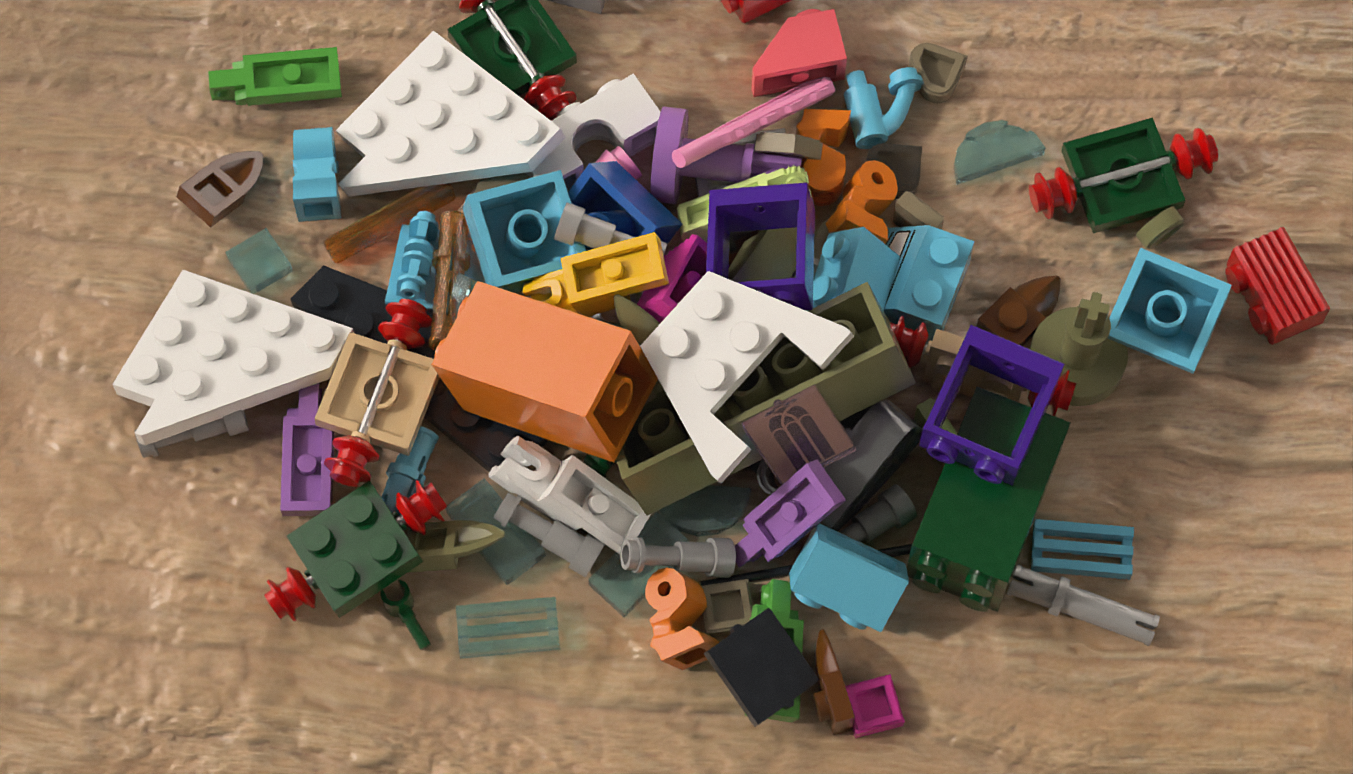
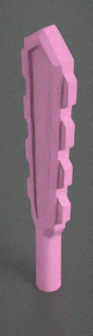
[672,76,835,168]

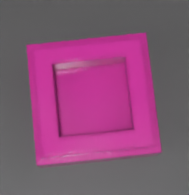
[845,674,905,739]

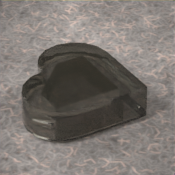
[866,143,922,201]

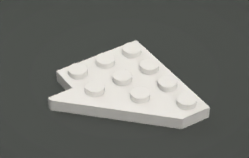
[336,31,566,197]
[113,270,354,446]

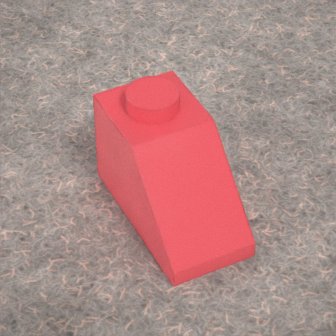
[751,9,847,97]

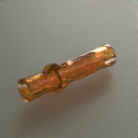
[429,211,471,351]

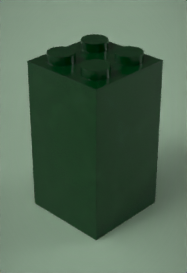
[907,387,1071,612]

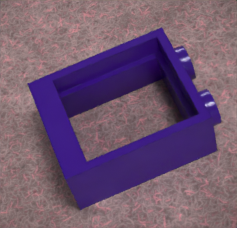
[706,182,815,310]
[919,325,1064,486]

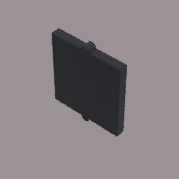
[704,608,819,727]

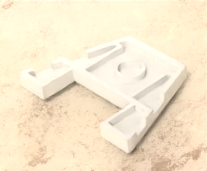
[640,271,854,483]

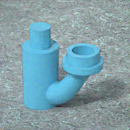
[843,67,924,149]

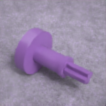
[651,106,802,204]

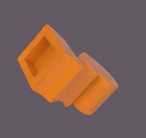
[796,109,851,206]
[825,160,898,244]
[645,567,720,670]

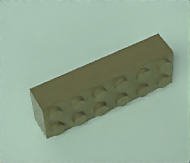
[616,282,916,516]

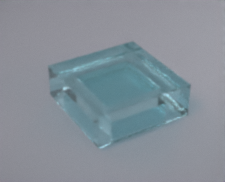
[225,228,293,294]

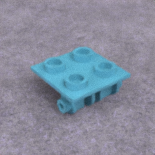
[385,211,485,316]

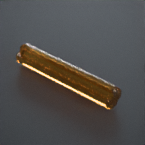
[323,183,456,263]

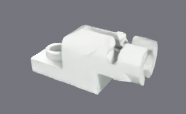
[489,436,651,555]

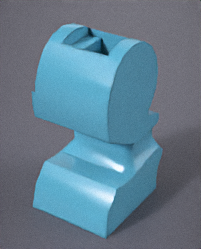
[293,127,342,222]

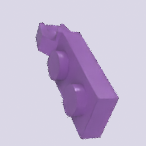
[280,383,334,516]
[735,459,846,568]

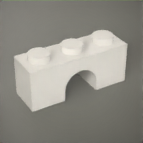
[525,74,660,192]

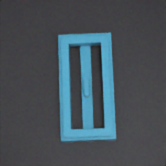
[1031,519,1134,580]

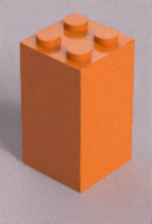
[431,281,658,462]

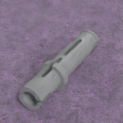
[1007,564,1160,646]

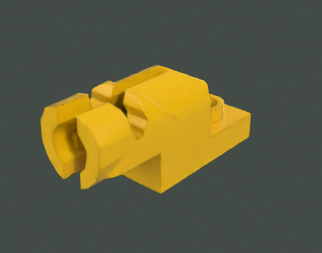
[523,232,669,317]

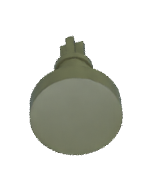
[1030,292,1128,406]

